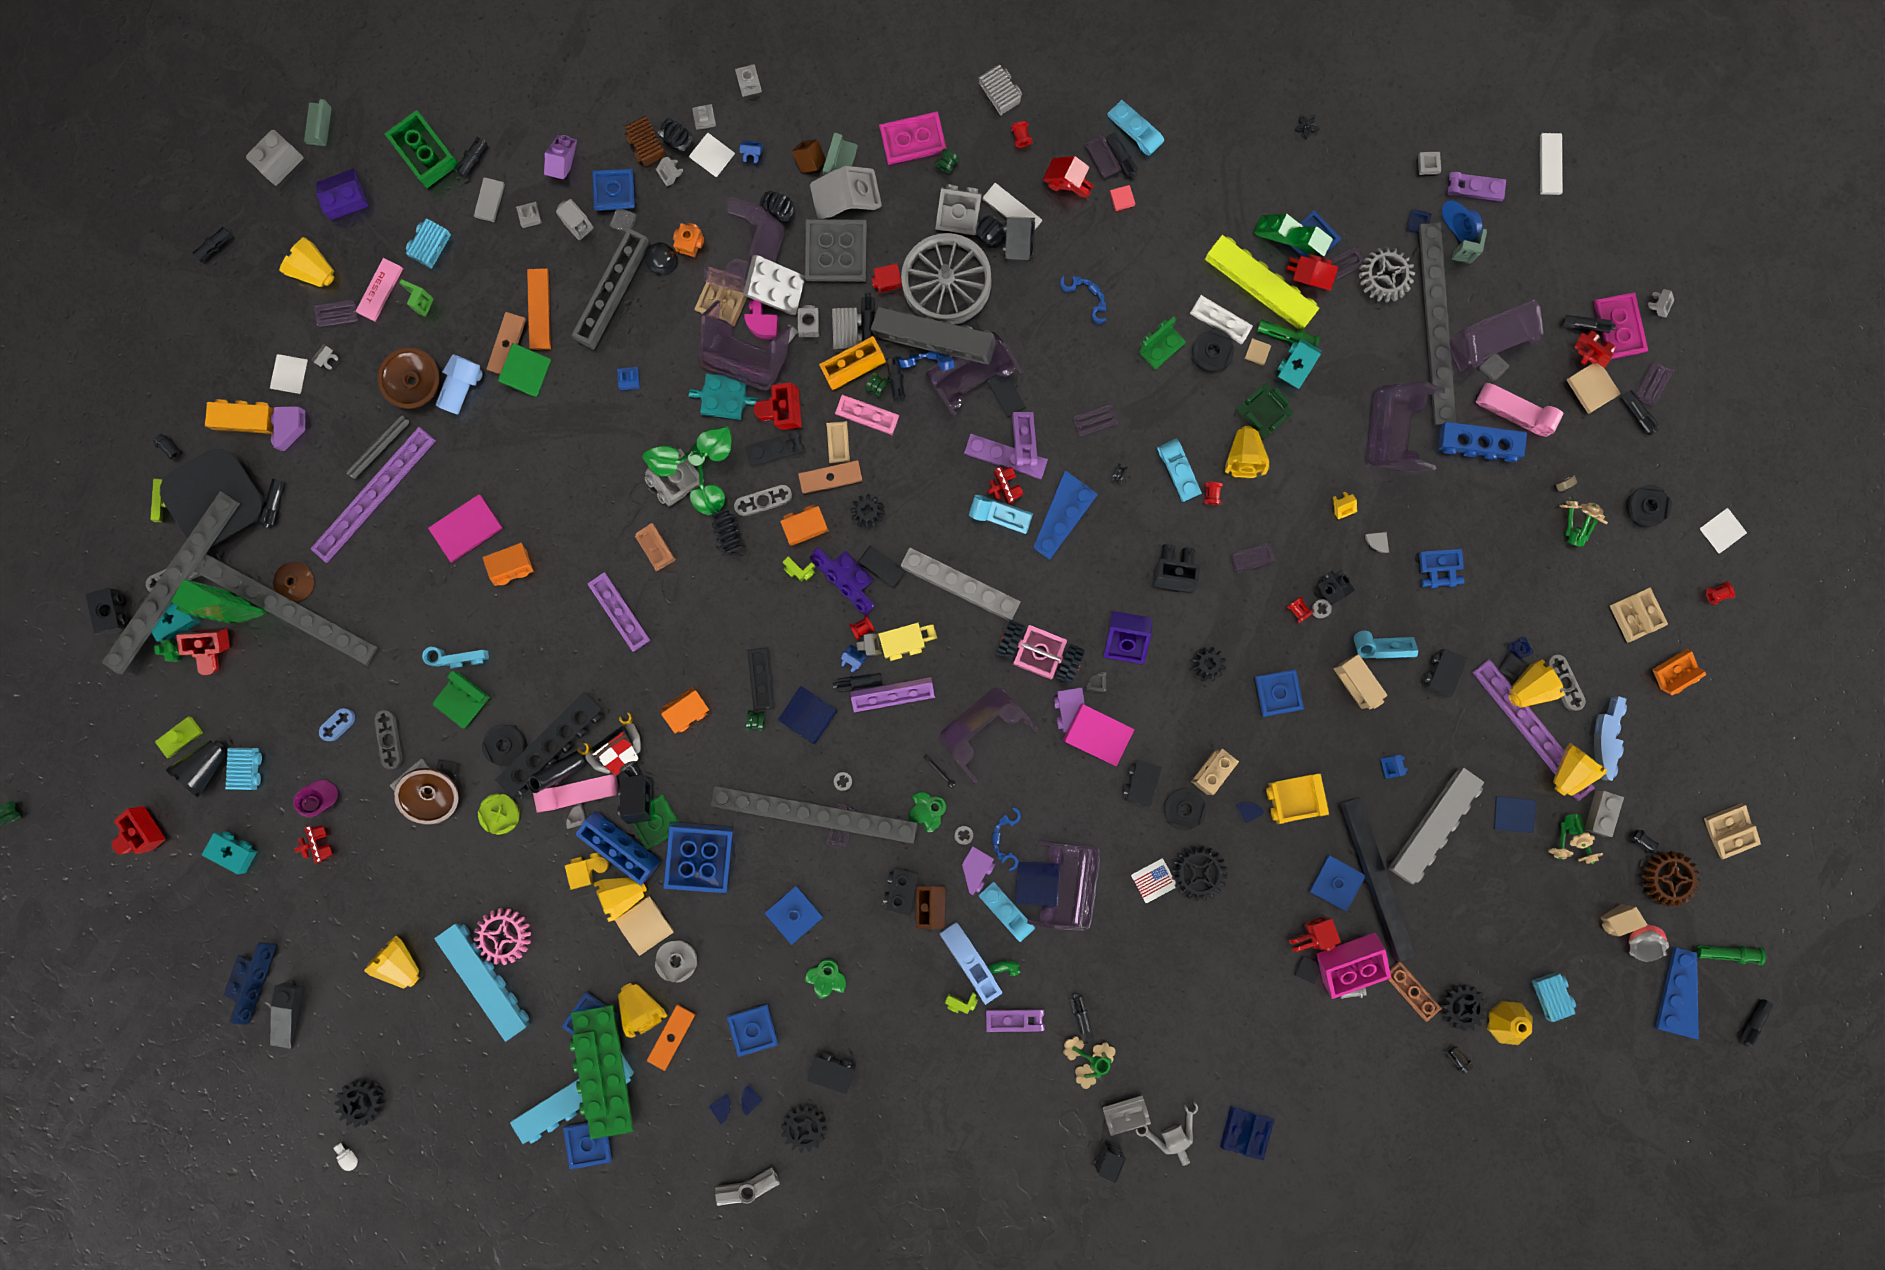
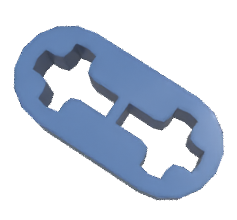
[319,708,355,741]

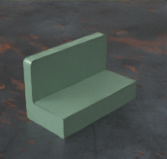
[304,99,332,146]
[823,133,858,175]
[1452,229,1487,264]

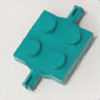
[689,374,759,420]

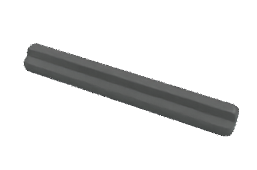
[346,415,409,479]

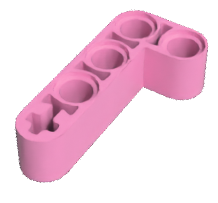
[1476,383,1564,437]
[533,774,619,812]

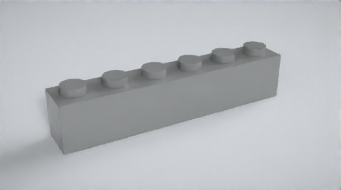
[901,548,1021,621]
[1388,768,1484,884]

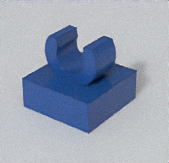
[740,140,763,163]
[617,367,640,390]
[841,645,868,672]
[1381,754,1408,779]

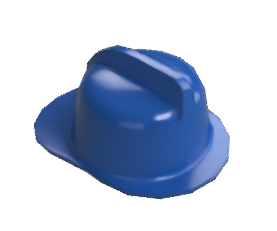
[1442,200,1484,242]

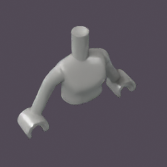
[1135,1101,1198,1166]

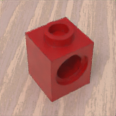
[871,263,902,293]

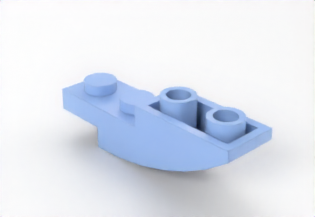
[1594,696,1627,781]
[939,922,1002,1005]

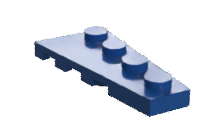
[1033,471,1098,560]
[1655,947,1699,1040]

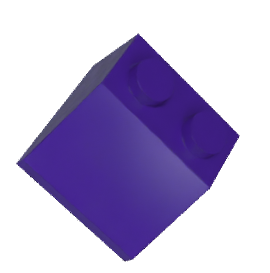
[316,168,369,220]
[1104,611,1152,664]

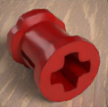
[1011,121,1033,147]
[1203,482,1223,505]
[1706,581,1735,605]
[1287,596,1314,623]
[849,615,875,641]

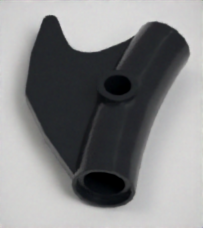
[519,751,586,800]

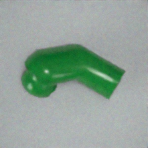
[989,961,1020,976]

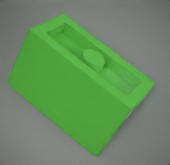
[399,279,434,317]

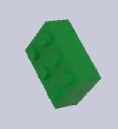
[384,110,458,188]

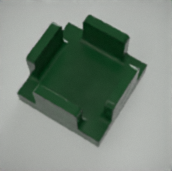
[1235,382,1294,440]

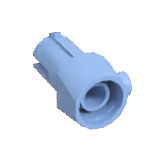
[436,354,482,414]

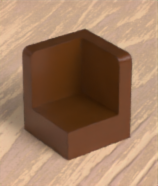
[792,139,826,173]

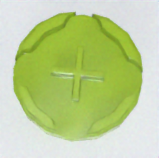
[478,793,521,835]

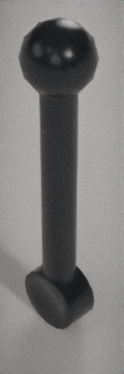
[924,755,956,788]

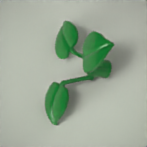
[642,426,732,515]

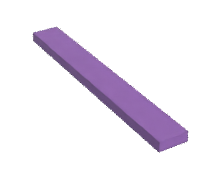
[310,427,436,563]
[1472,659,1595,801]

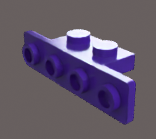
[810,547,875,615]

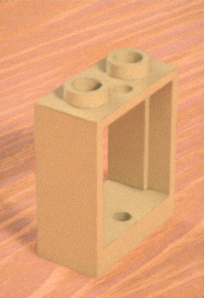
[1333,654,1388,710]
[1191,749,1239,795]

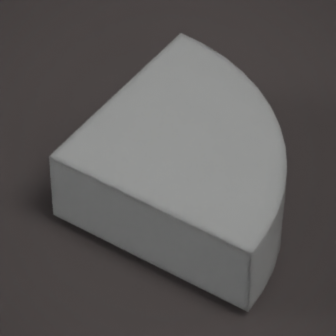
[1365,532,1389,553]
[566,803,587,829]

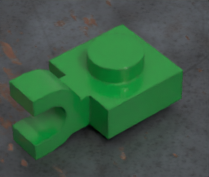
[154,639,181,662]

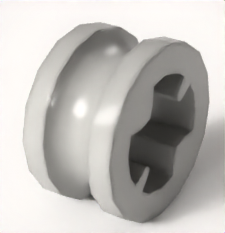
[1311,599,1332,619]
[834,772,852,791]
[954,826,973,845]

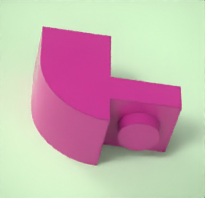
[745,299,779,340]

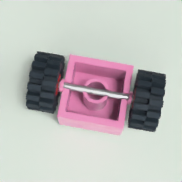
[996,620,1085,684]

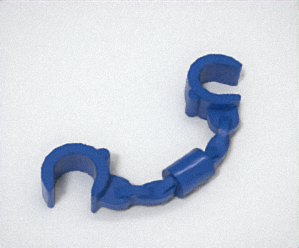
[1060,276,1106,324]
[898,351,955,370]
[992,808,1021,871]

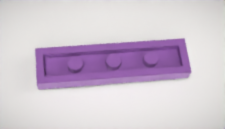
[964,434,1048,480]
[587,572,651,652]
[850,677,935,712]

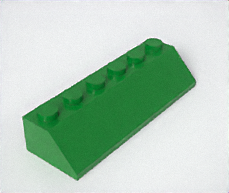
[171,579,268,624]

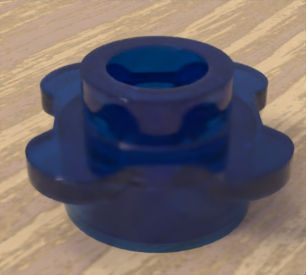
[1509,637,1533,659]

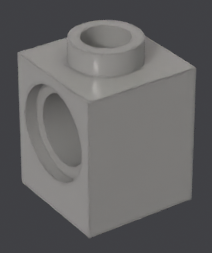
[735,64,762,97]
[798,305,820,337]

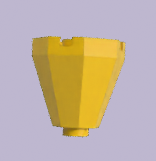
[279,237,334,287]
[1225,426,1269,478]
[1509,659,1565,708]
[1553,743,1608,796]
[593,877,647,922]
[364,935,419,989]
[618,983,667,1038]
[1487,1000,1533,1045]

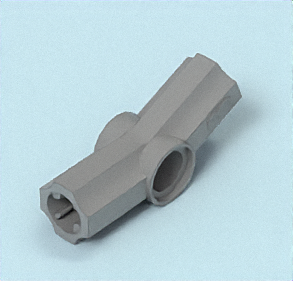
[715,1167,780,1206]

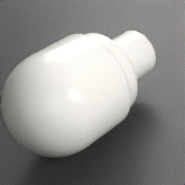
[333,1143,358,1171]

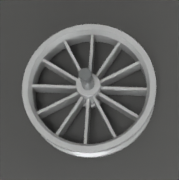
[901,233,991,325]

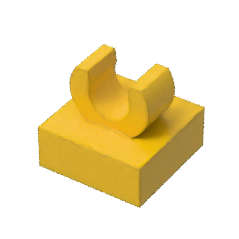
[1333,492,1357,520]

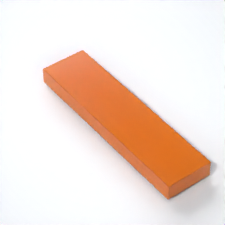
[527,268,551,350]

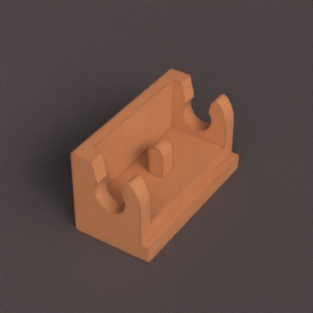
[635,523,676,571]

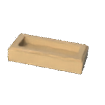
[827,421,850,464]

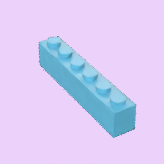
[434,923,530,1042]
[510,1052,634,1144]

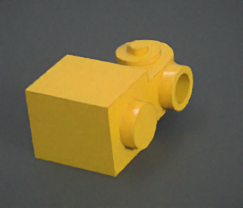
[565,852,610,890]

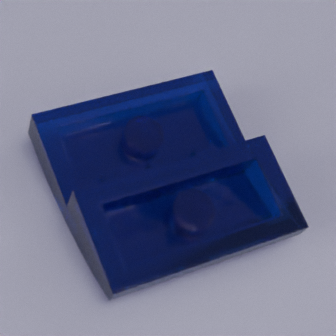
[778,686,837,744]
[1016,862,1060,906]
[1220,1107,1275,1160]

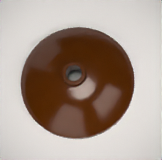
[378,348,440,409]
[394,768,459,824]

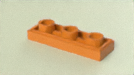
[647,1004,696,1071]

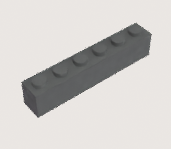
[572,228,650,350]
[871,307,997,365]

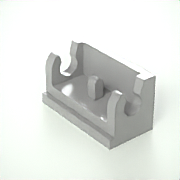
[1103,1095,1151,1136]

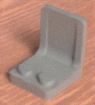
[246,130,304,186]
[810,166,882,220]

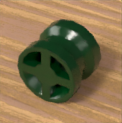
[934,148,960,174]
[865,372,889,397]
[746,710,765,732]
[0,801,21,825]

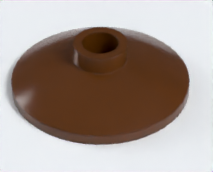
[273,562,315,603]

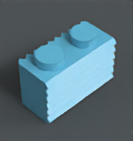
[406,218,451,269]
[225,748,262,790]
[1532,972,1576,1022]

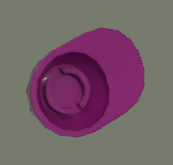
[293,780,338,818]

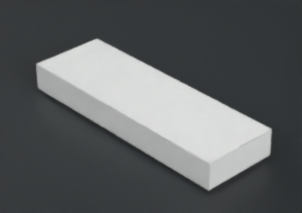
[1540,133,1562,195]
[982,183,1042,230]
[1190,295,1253,344]

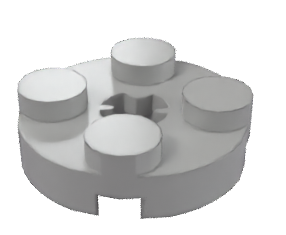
[655,940,698,982]

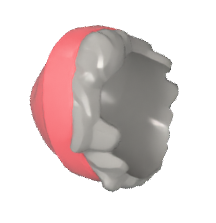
[1629,924,1669,962]

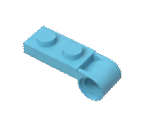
[1107,100,1164,156]
[1157,438,1202,502]
[969,495,1033,534]
[1354,631,1418,658]
[422,647,489,669]
[978,882,1035,942]

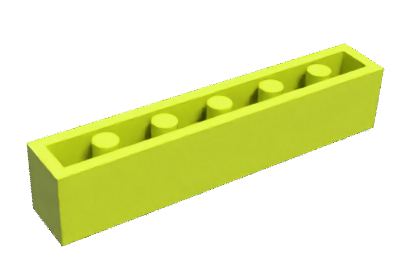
[1205,235,1320,330]

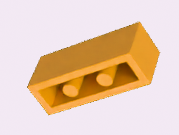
[819,336,886,390]
[205,399,274,434]

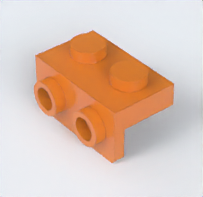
[1652,649,1706,695]

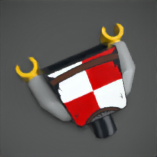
[577,712,641,777]

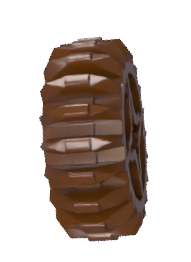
[1641,850,1701,907]

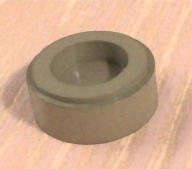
[1555,475,1578,491]

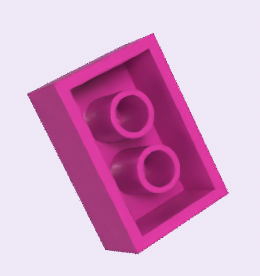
[1317,932,1391,999]

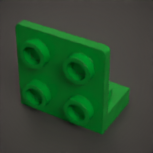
[1139,317,1186,370]
[433,671,490,729]

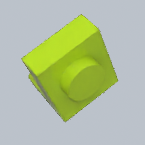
[783,557,816,582]
[945,991,978,1014]

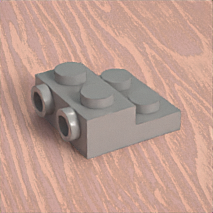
[935,184,982,235]
[645,449,704,506]

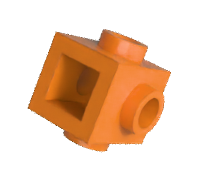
[673,223,704,257]

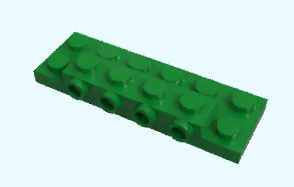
[569,1005,634,1139]

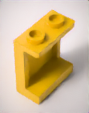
[1266,774,1329,824]

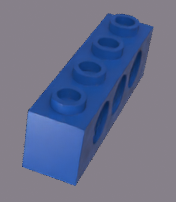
[1438,422,1527,462]
[576,811,661,885]

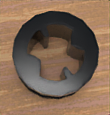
[1112,463,1128,484]

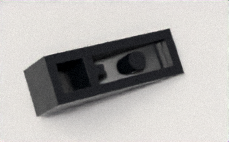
[270,983,304,1049]

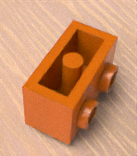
[780,505,829,546]
[482,543,534,586]
[659,686,709,733]

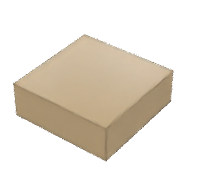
[1244,338,1271,365]

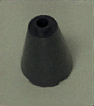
[166,740,226,798]

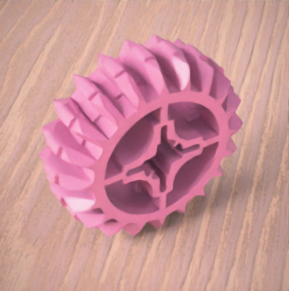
[474,908,531,965]

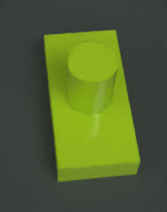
[151,479,167,523]
[155,717,203,758]

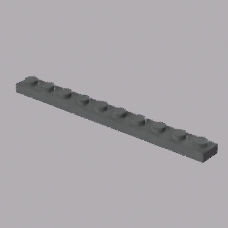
[1419,223,1456,426]
[102,491,240,674]
[194,554,378,665]
[711,786,918,844]

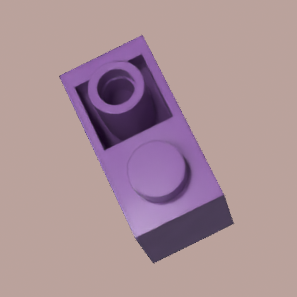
[544,135,577,179]
[271,407,305,451]
[1054,688,1085,733]
[962,846,995,895]

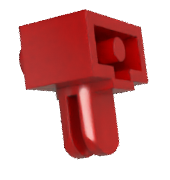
[1043,156,1094,198]
[1286,254,1338,291]
[753,382,802,430]
[176,628,230,675]
[112,806,166,855]
[1289,916,1341,952]

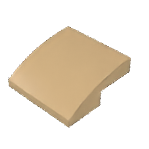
[694,273,747,327]
[1567,363,1621,414]
[1610,588,1668,643]
[1704,803,1761,859]
[615,896,674,956]

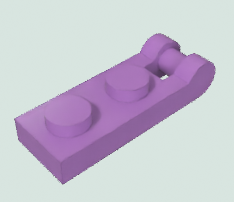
[1447,172,1506,202]
[1012,412,1037,466]
[986,1009,1045,1032]

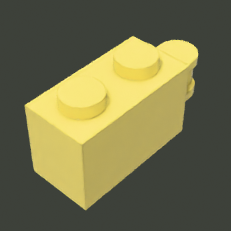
[879,623,937,661]

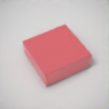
[1110,185,1135,211]

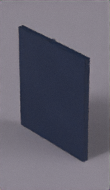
[1494,796,1536,833]

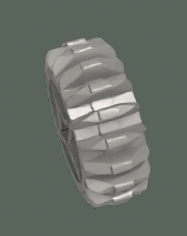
[1359,247,1415,303]

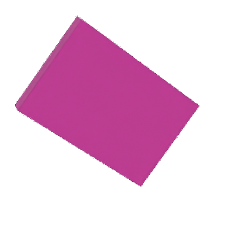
[879,111,946,165]
[1593,292,1648,359]
[428,494,503,562]
[1063,704,1135,767]

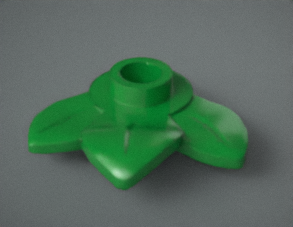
[908,792,947,833]
[805,959,846,999]

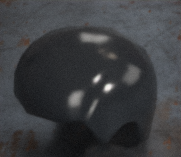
[644,242,678,275]

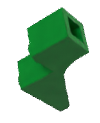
[1253,214,1333,257]

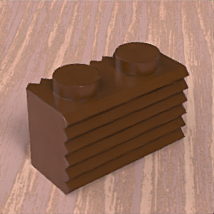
[624,116,666,166]
[915,886,945,929]

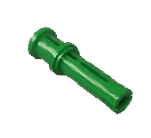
[1257,319,1320,347]
[1697,945,1766,966]

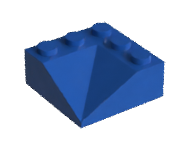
[664,822,733,893]

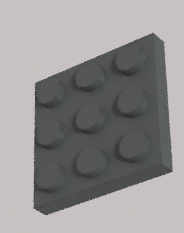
[805,220,867,282]

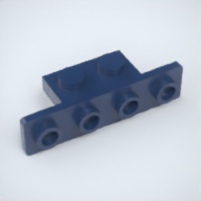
[224,942,276,1025]

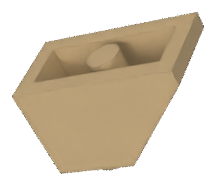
[1601,904,1647,936]

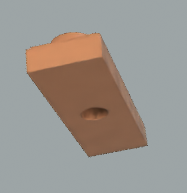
[487,312,526,374]
[798,460,863,494]
[1388,962,1442,1022]

